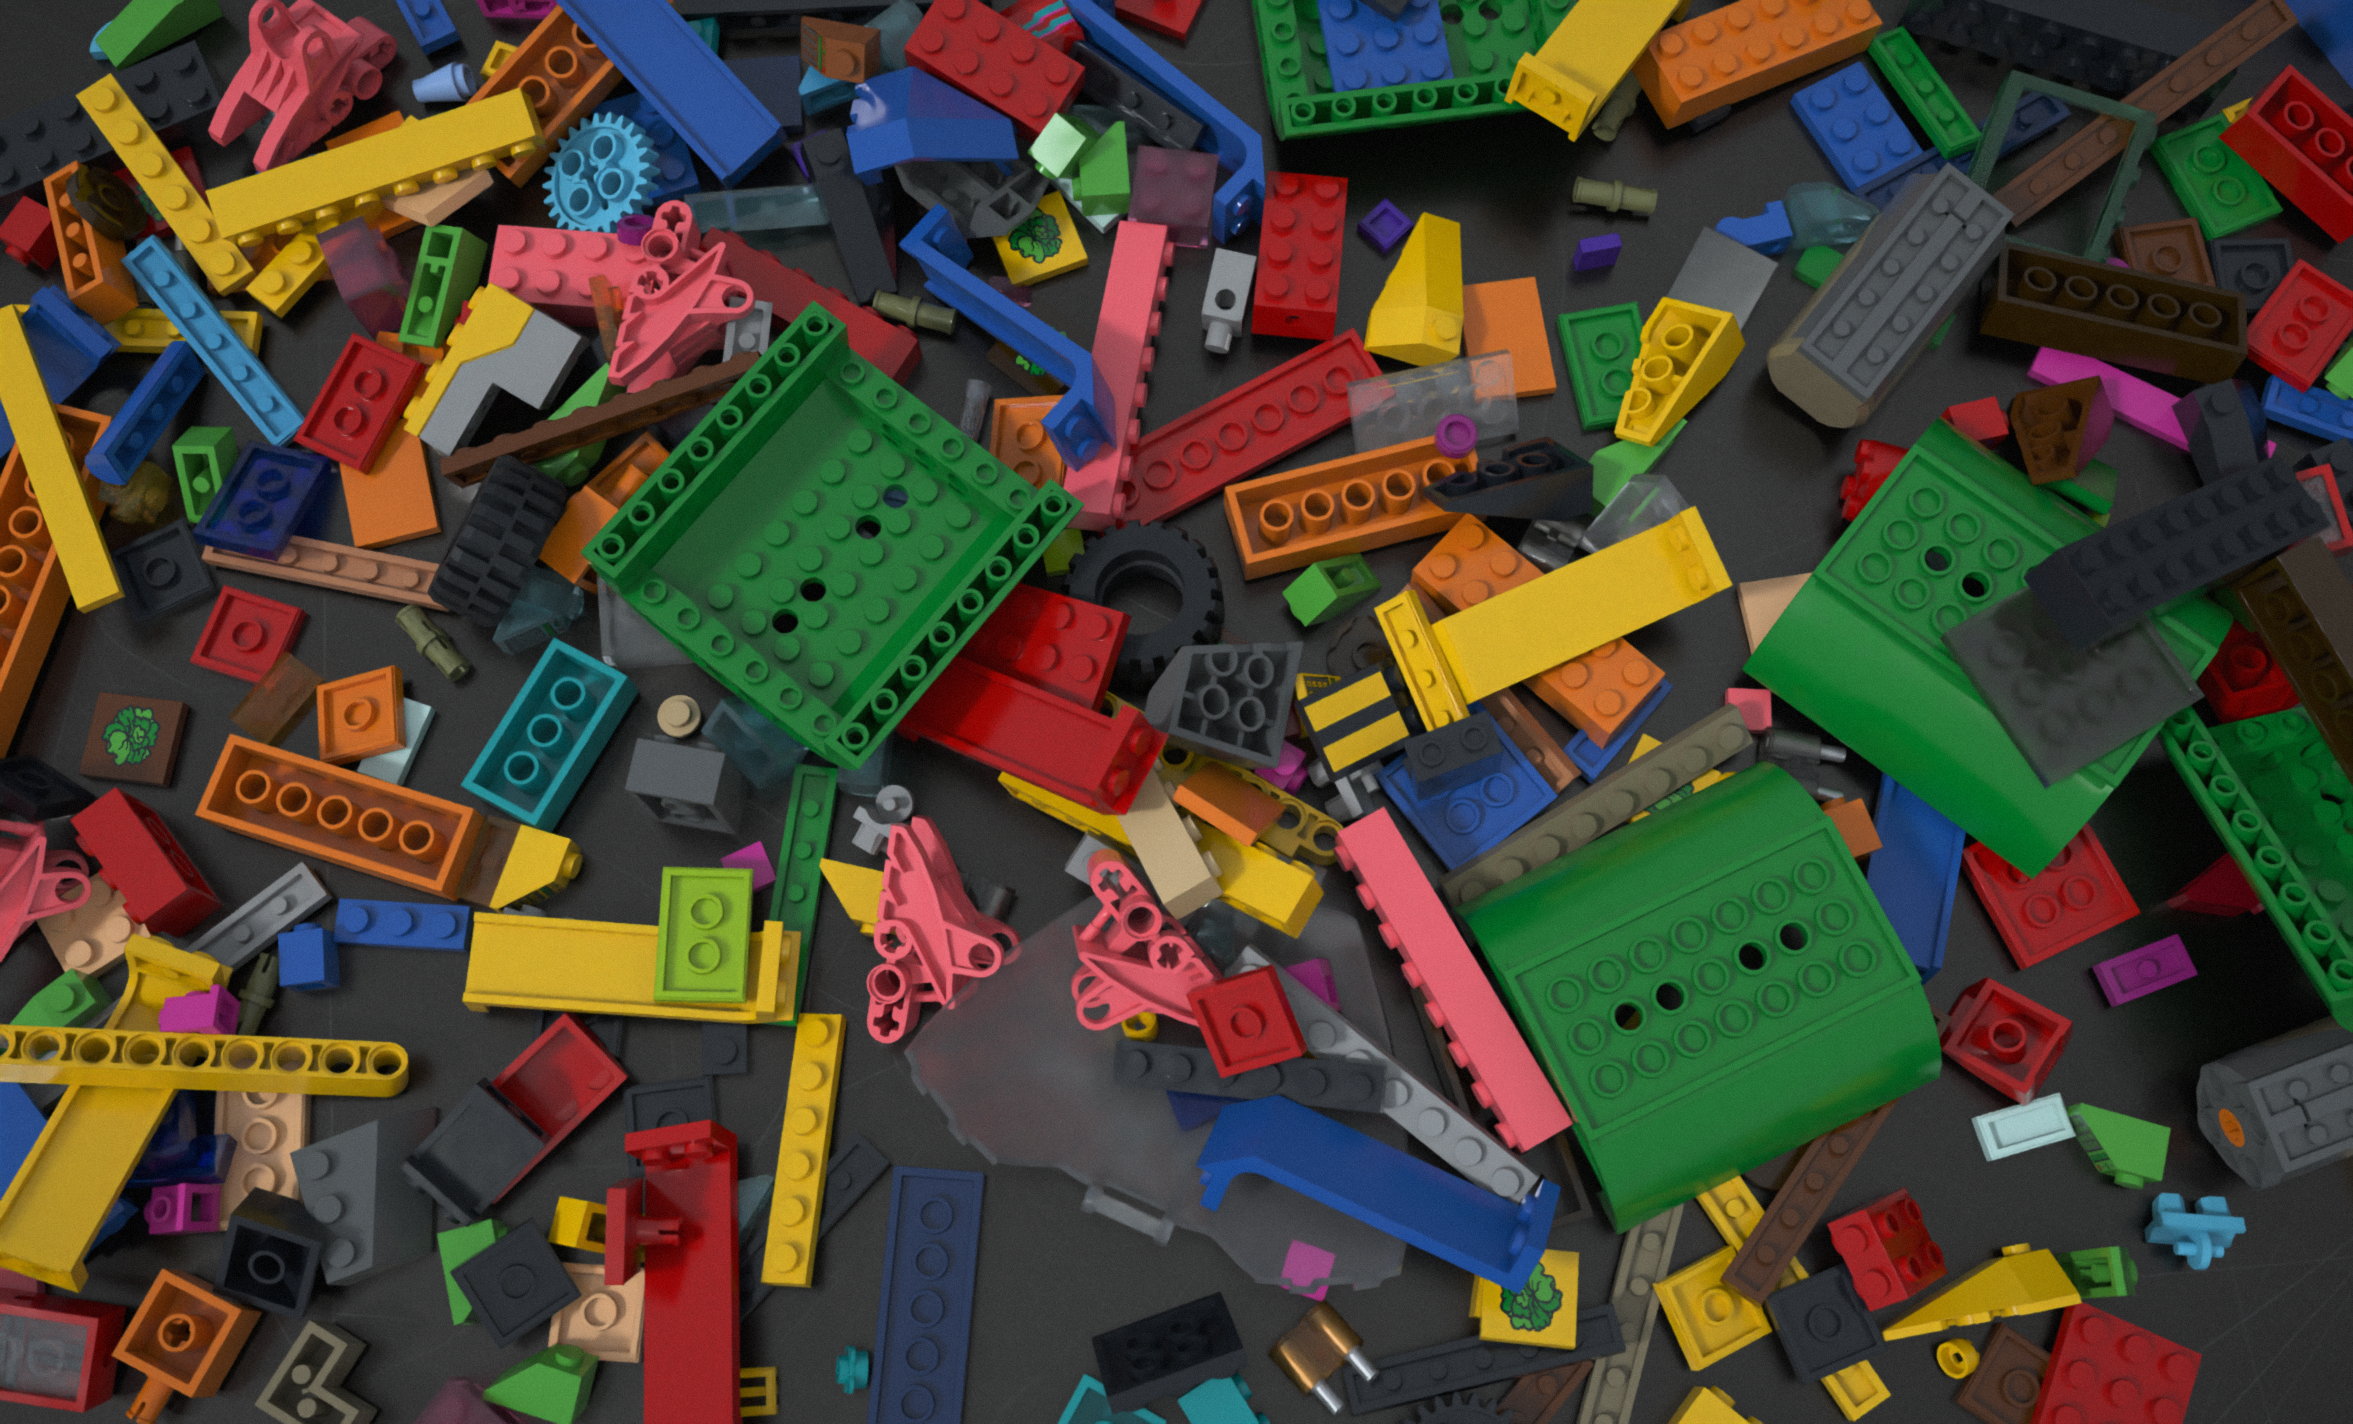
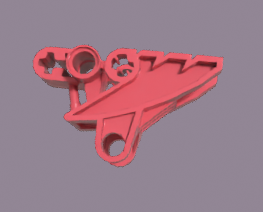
[208,0,397,173]
[607,200,755,393]
[867,815,1021,1043]
[0,819,92,962]
[1071,848,1224,1031]

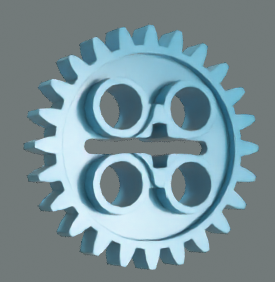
[542,112,661,233]

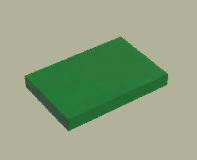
[2148,112,2283,243]
[1556,301,1644,431]

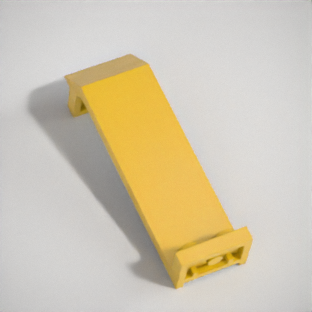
[1504,0,1693,142]
[1431,506,1733,706]
[462,912,801,1024]
[0,933,233,1293]

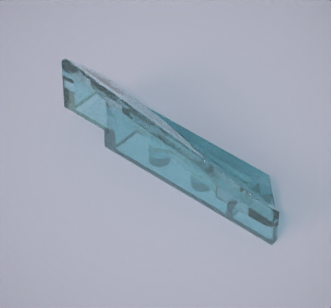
[684,184,827,233]

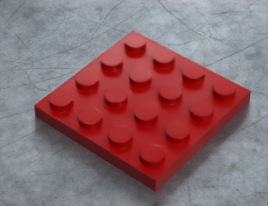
[957,583,1132,713]

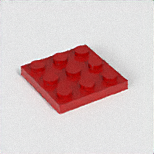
[1960,821,2141,970]
[2030,1302,2202,1424]

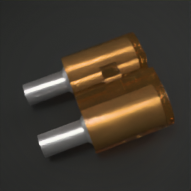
[1268,1300,1380,1416]

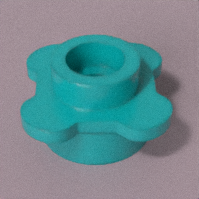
[836,1345,868,1394]

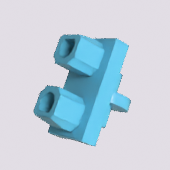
[2144,1193,2246,1270]

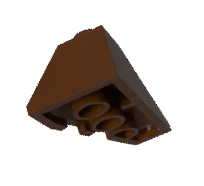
[2009,375,2115,485]

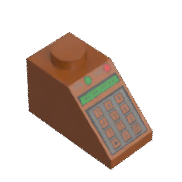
[801,16,881,83]

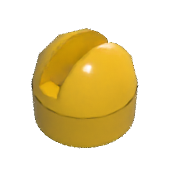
[1121,1012,1159,1042]
[1937,1337,1980,1379]

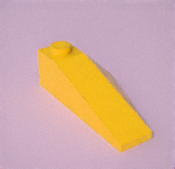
[1364,212,1464,371]
[1614,297,1746,448]
[1879,1242,2082,1341]

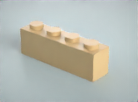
[1116,756,1224,921]

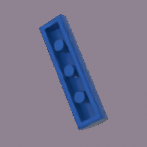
[85,341,206,485]

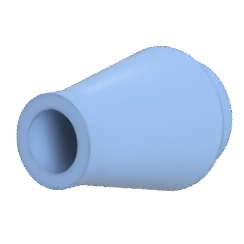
[412,61,477,104]

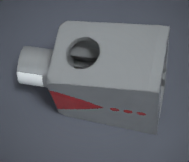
[1201,248,1257,353]

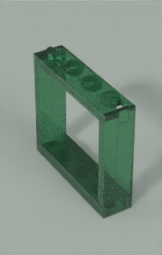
[1966,70,2158,263]

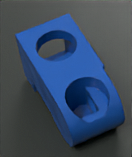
[1715,200,1793,256]

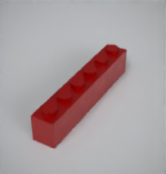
[695,226,923,387]

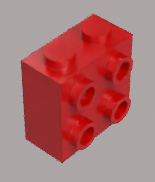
[1827,1187,1948,1312]

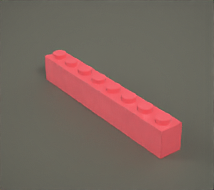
[1063,220,1176,532]
[1333,807,1573,1155]

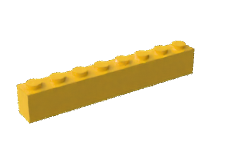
[205,87,546,248]
[998,772,1324,939]

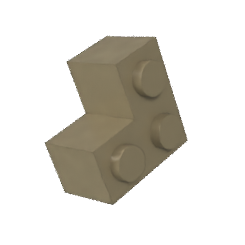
[255,1320,378,1424]

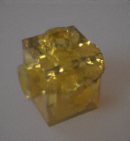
[97,460,173,524]

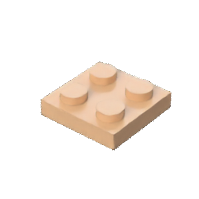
[36,872,157,978]

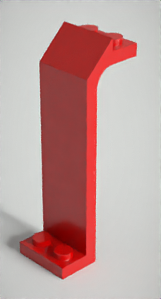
[894,656,1169,815]
[625,1119,743,1424]

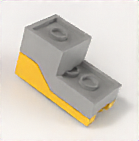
[403,282,590,456]

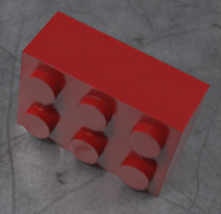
[70,787,223,938]

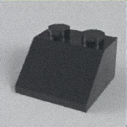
[212,1187,325,1320]

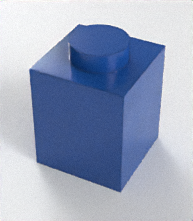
[278,923,340,993]

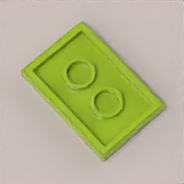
[654,867,754,1004]

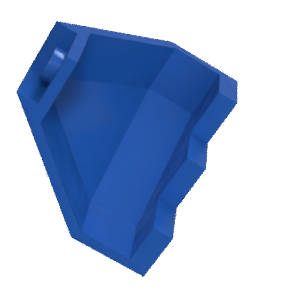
[846,66,1021,186]

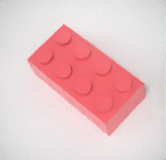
[488,225,660,329]

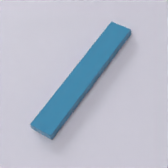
[121,234,306,451]

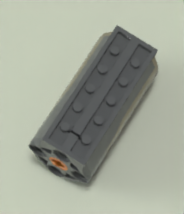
[1766,162,2014,428]
[2196,1015,2353,1191]

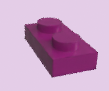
[2092,934,2198,1007]

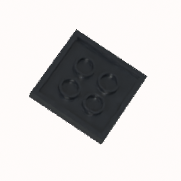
[1091,1291,1249,1415]

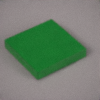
[2028,458,2119,515]

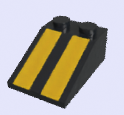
[1294,654,1427,783]

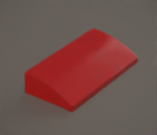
[491,1011,629,1204]

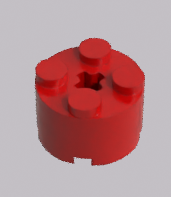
[1840,439,1910,522]

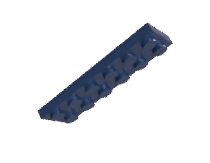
[867,1165,985,1424]

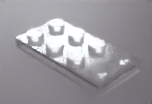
[1346,349,1520,454]

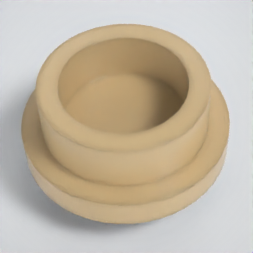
[657,695,701,738]

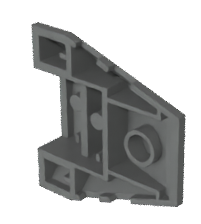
[894,134,1051,239]

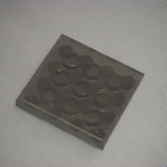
[1940,585,2205,789]

